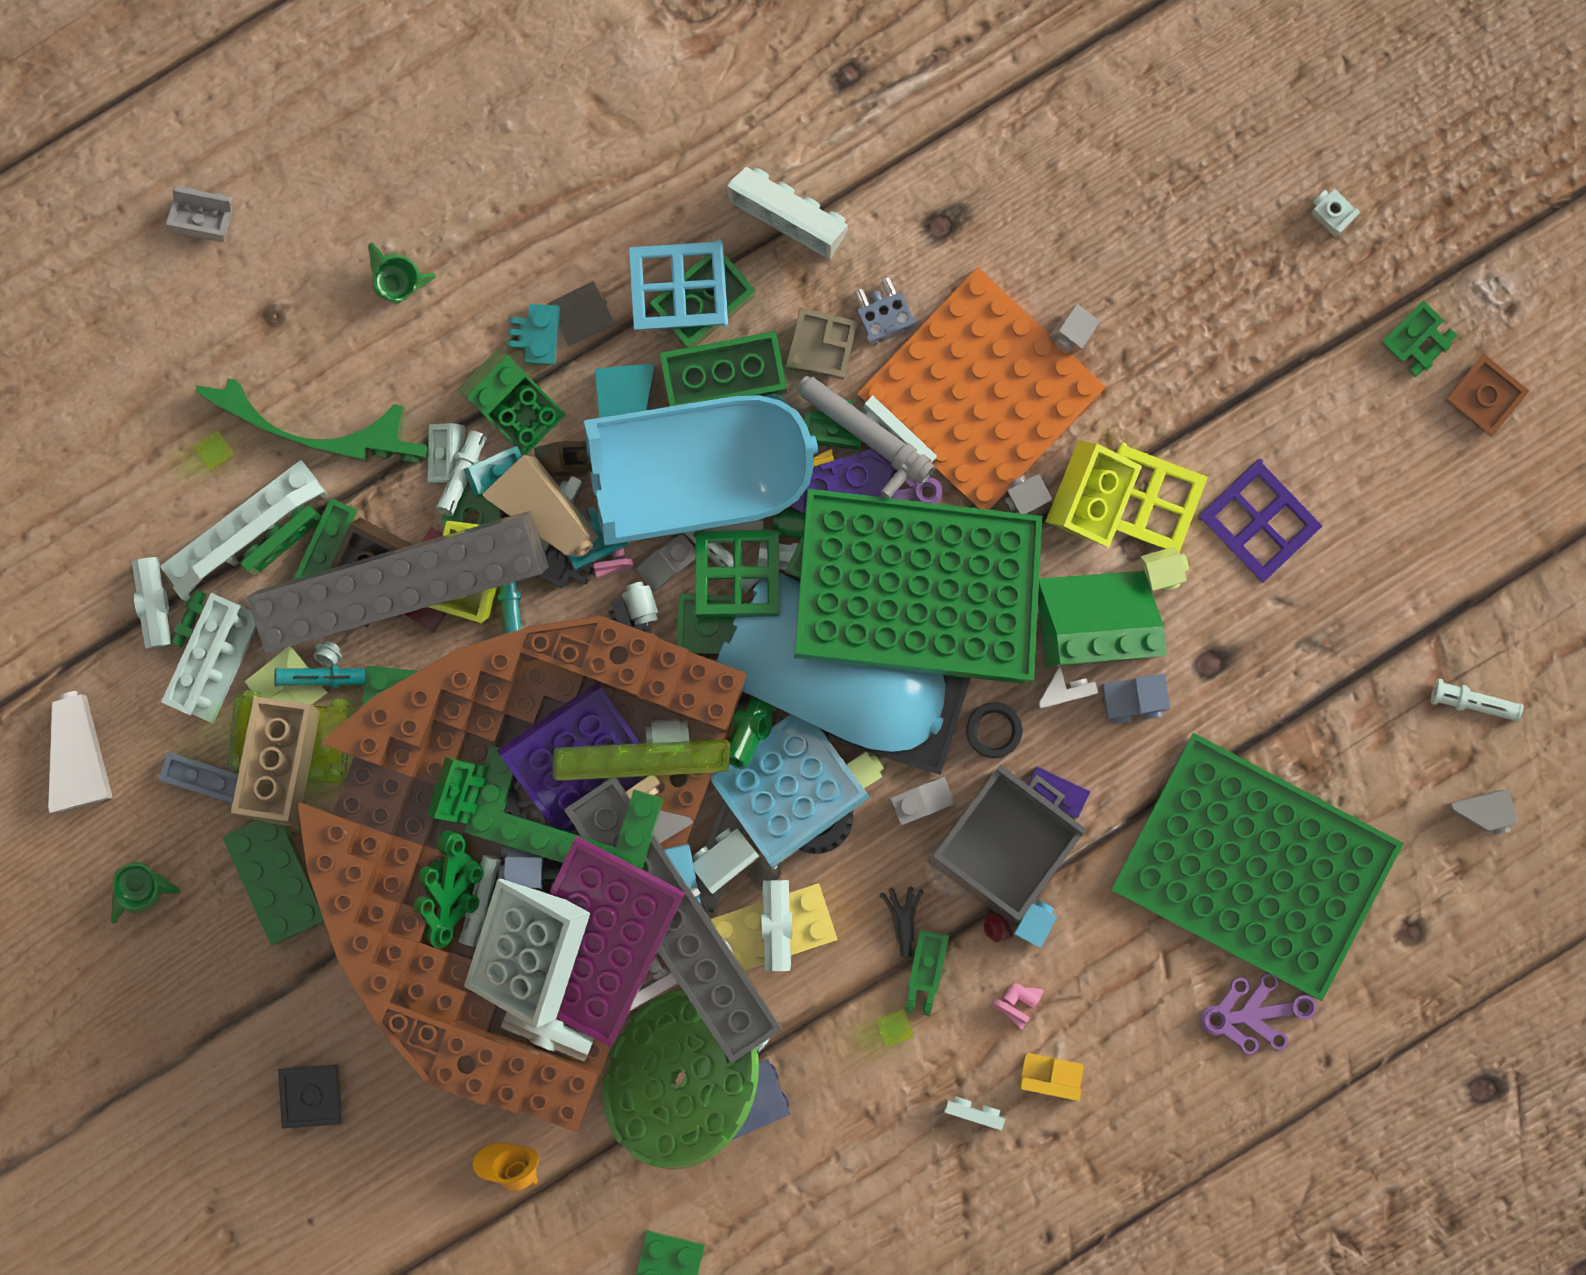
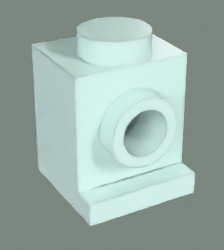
[1311,189,1360,238]

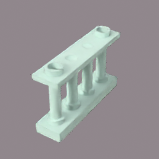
[161,593,257,723]

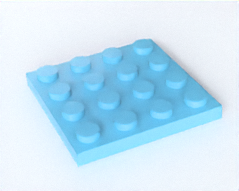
[710,714,870,868]

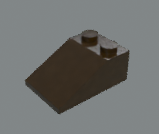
[330,517,412,628]

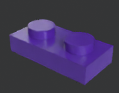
[1028,766,1090,818]

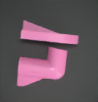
[594,548,633,579]
[992,983,1044,1030]

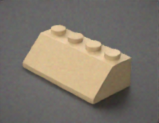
[231,696,321,828]

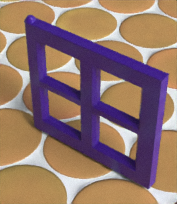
[1198,459,1323,583]

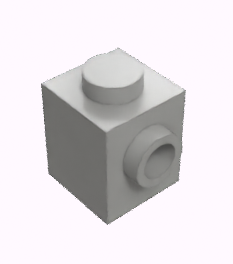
[1049,304,1100,355]
[1004,474,1053,514]

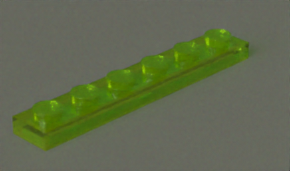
[553,739,730,780]

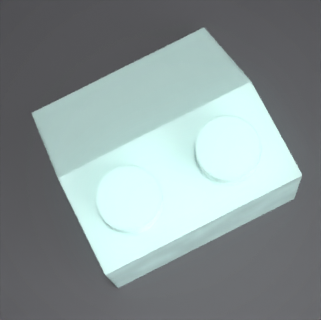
[692,828,759,894]

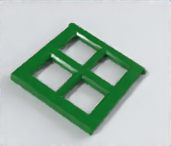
[693,530,782,618]

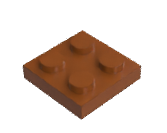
[1445,354,1529,437]

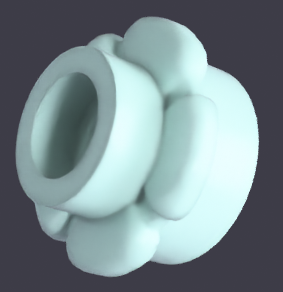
[313,641,342,667]

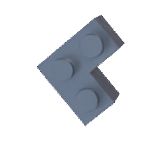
[1101,674,1170,724]
[499,844,545,892]

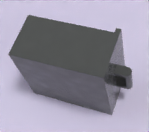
[927,765,1087,925]

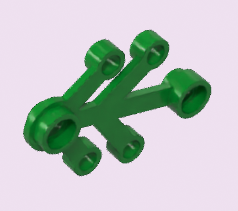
[414,831,484,949]

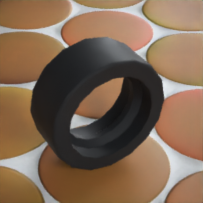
[966,702,1023,759]

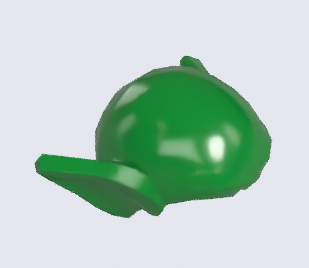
[368,243,436,304]
[111,862,180,923]

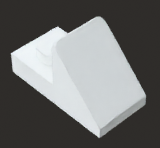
[1038,667,1098,709]

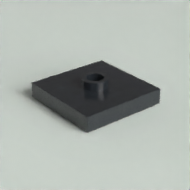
[278,1064,343,1129]

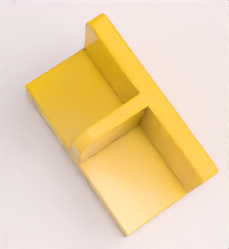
[1019,1053,1084,1101]

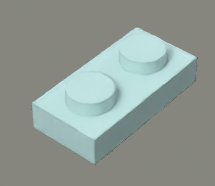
[944,1096,1005,1130]

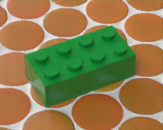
[660,331,787,406]
[222,821,324,945]

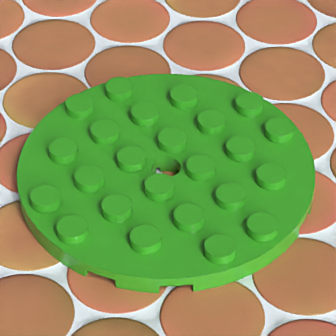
[603,990,759,1170]

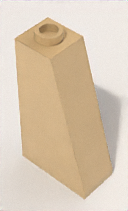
[482,455,598,557]

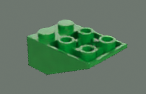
[457,348,566,455]

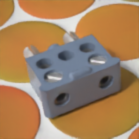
[854,278,916,346]

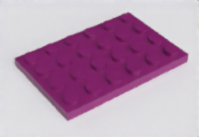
[549,836,686,1047]

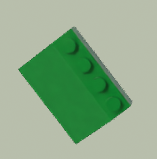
[1038,571,1167,668]

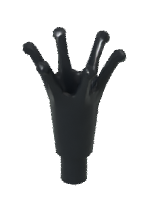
[880,886,924,957]

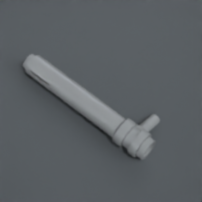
[797,376,935,499]

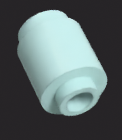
[622,582,658,626]
[646,718,690,750]

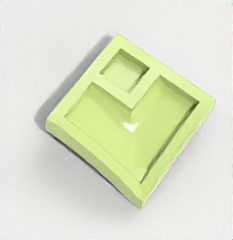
[245,646,328,705]

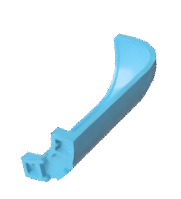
[583,395,818,545]
[717,573,946,752]

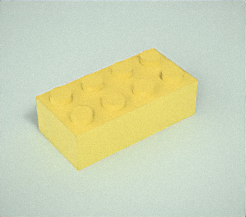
[710,883,838,971]

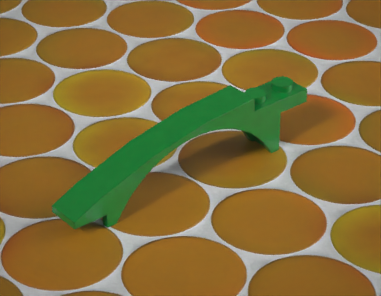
[196,378,428,463]

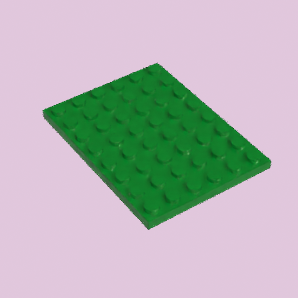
[794,489,1042,685]
[1111,733,1404,1001]

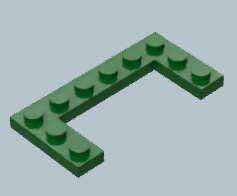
[464,745,664,870]

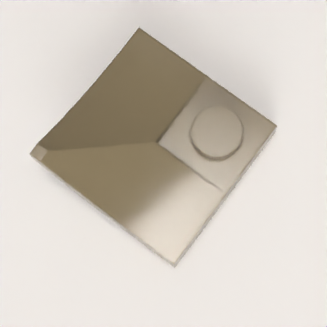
[785,307,858,380]

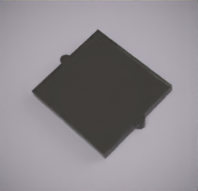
[548,281,615,347]

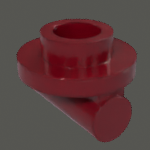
[983,912,1014,942]

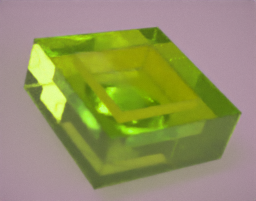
[193,430,236,472]
[876,1009,914,1047]

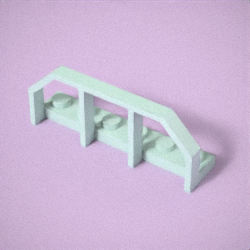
[160,460,329,601]

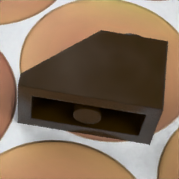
[534,441,592,477]

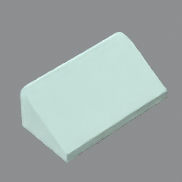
[428,423,465,484]

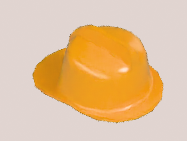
[472,1143,539,1192]

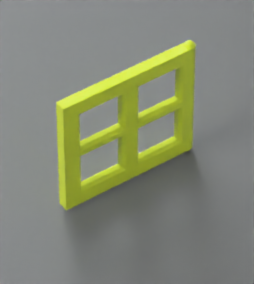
[1116,443,1208,552]

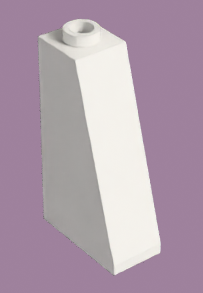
[48,691,113,813]

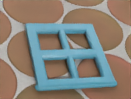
[629,239,728,331]

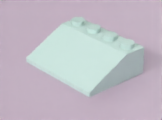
[727,167,848,260]
[464,879,590,1028]

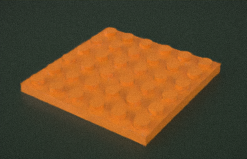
[857,267,1106,510]

